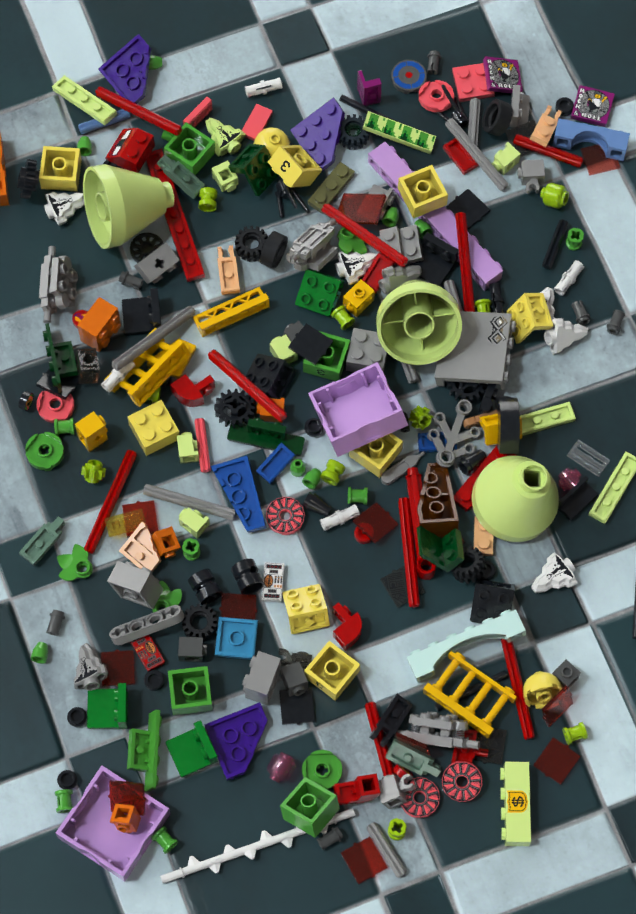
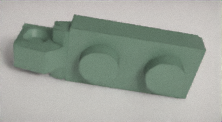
[157,155,205,199]
[19,516,65,566]
[385,739,441,777]

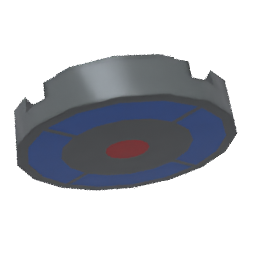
[391,60,427,94]

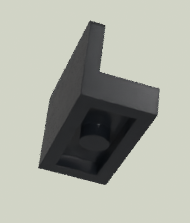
[558,476,598,521]

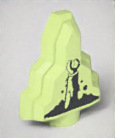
[205,118,246,157]

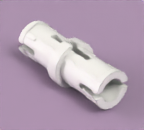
[245,77,282,98]
[554,260,584,296]
[101,361,136,393]
[320,504,360,531]

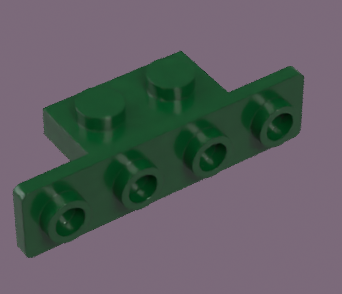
[42,323,78,393]
[227,418,305,456]

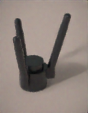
[435,85,469,128]
[275,180,310,218]

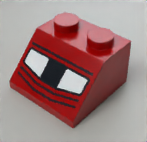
[105,128,155,173]

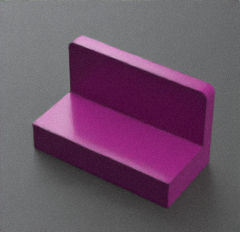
[357,70,382,106]

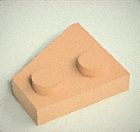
[119,522,162,572]

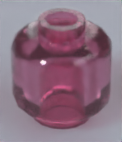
[267,752,296,783]

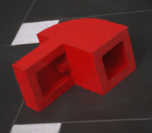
[170,374,215,407]
[332,602,362,651]
[333,773,381,805]

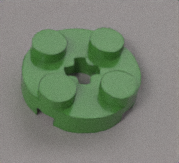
[25,432,64,471]
[302,750,342,790]

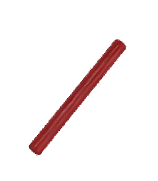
[95,86,182,136]
[321,204,408,267]
[455,212,475,312]
[208,349,287,422]
[84,450,137,554]
[398,497,420,608]
[501,639,535,740]

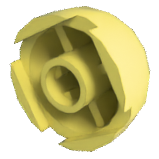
[253,127,290,157]
[523,671,564,709]

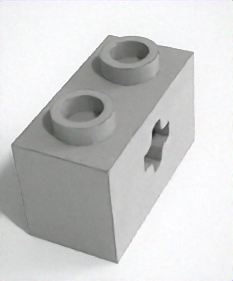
[134,242,179,284]

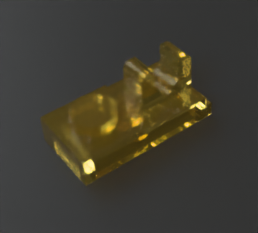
[104,509,146,537]

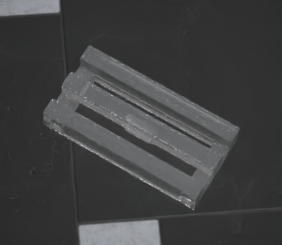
[567,439,610,477]

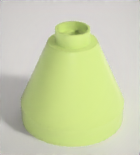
[83,164,174,249]
[376,280,462,365]
[472,455,559,542]

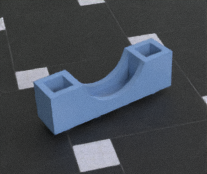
[552,118,630,161]

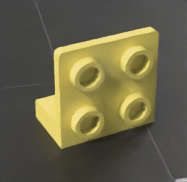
[506,293,553,344]
[282,584,330,634]

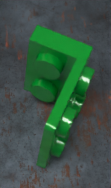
[295,269,345,316]
[87,683,128,729]
[165,720,218,778]

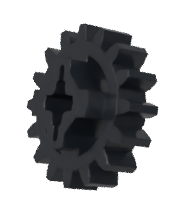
[17,159,40,199]
[447,381,488,403]
[214,388,256,429]

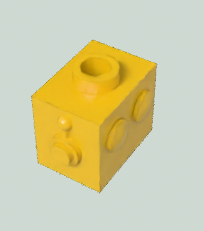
[343,279,375,318]

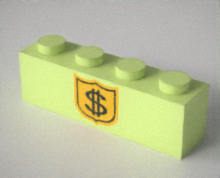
[500,762,531,846]

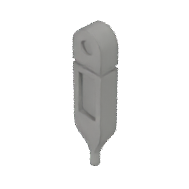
[381,451,425,485]

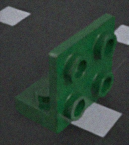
[228,144,278,196]
[417,526,464,572]

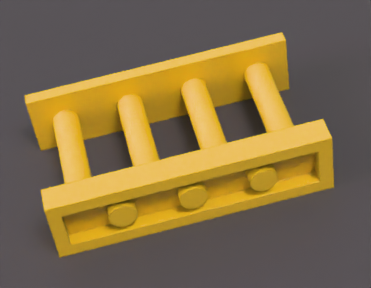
[104,328,191,407]
[423,651,517,739]

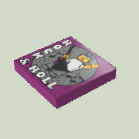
[483,56,522,93]
[571,85,615,127]

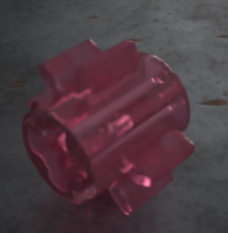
[558,468,581,491]

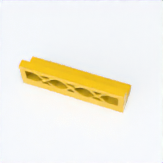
[192,286,269,337]

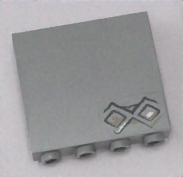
[435,311,516,390]

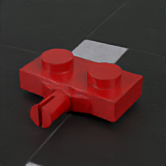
[451,729,489,764]

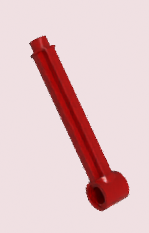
[405,467,436,580]

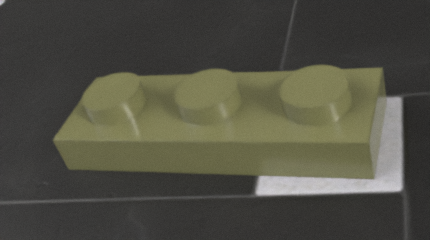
[308,162,355,214]

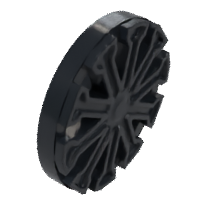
[130,232,164,263]

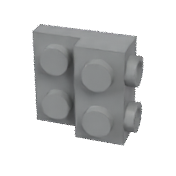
[377,224,424,268]

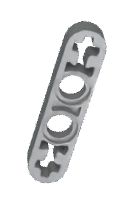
[109,605,184,645]

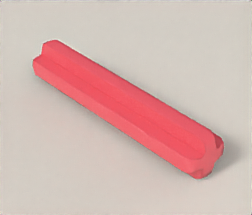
[194,418,211,473]

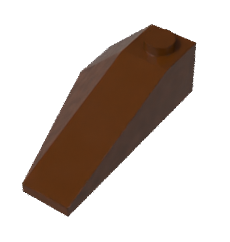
[417,463,459,537]

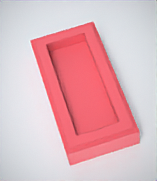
[183,97,212,128]
[242,104,273,141]

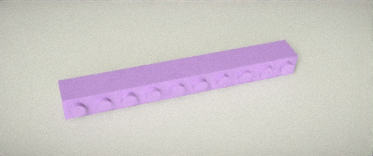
[368,142,503,291]

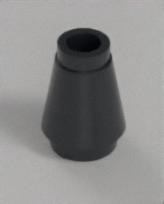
[458,449,486,475]
[302,492,332,517]

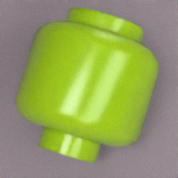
[540,183,569,209]

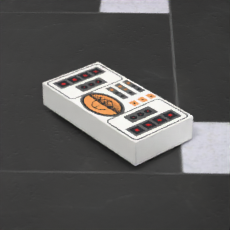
[262,562,284,603]

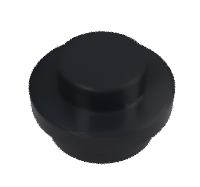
[304,418,323,437]
[67,707,87,727]
[57,770,78,790]

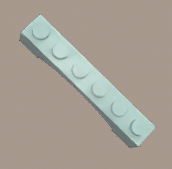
[407,609,526,683]

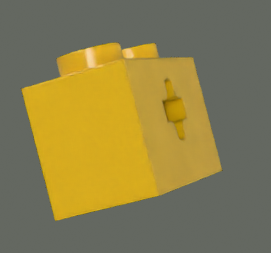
[75,411,108,452]

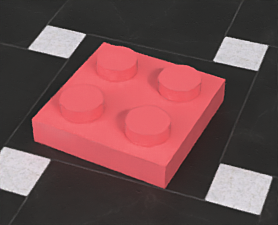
[452,63,495,102]

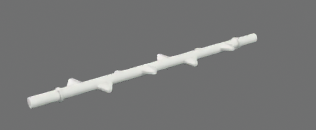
[160,808,355,883]

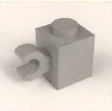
[517,159,545,194]
[378,774,416,809]

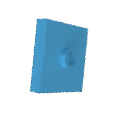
[215,617,258,660]

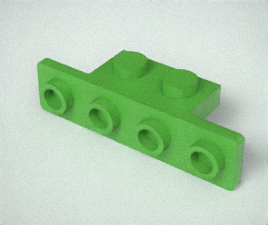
[127,710,162,792]

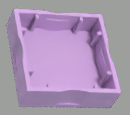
[308,362,408,457]
[56,766,170,881]

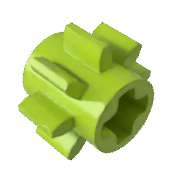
[408,405,433,430]
[81,460,106,483]

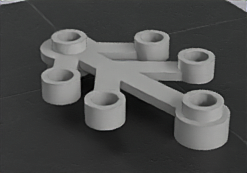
[427,399,481,468]

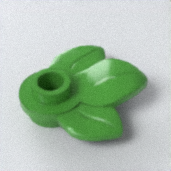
[337,227,367,255]
[57,544,93,581]
[152,581,182,613]

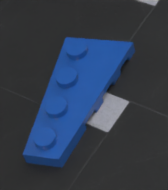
[211,456,267,533]

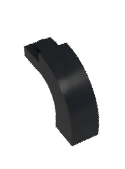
[495,396,520,454]

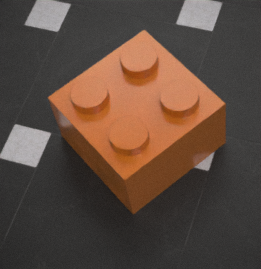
[77,297,121,352]

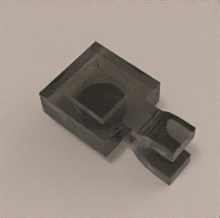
[279,648,312,669]

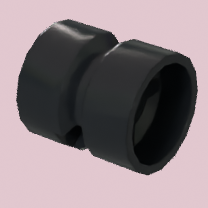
[231,558,264,595]
[188,568,223,605]

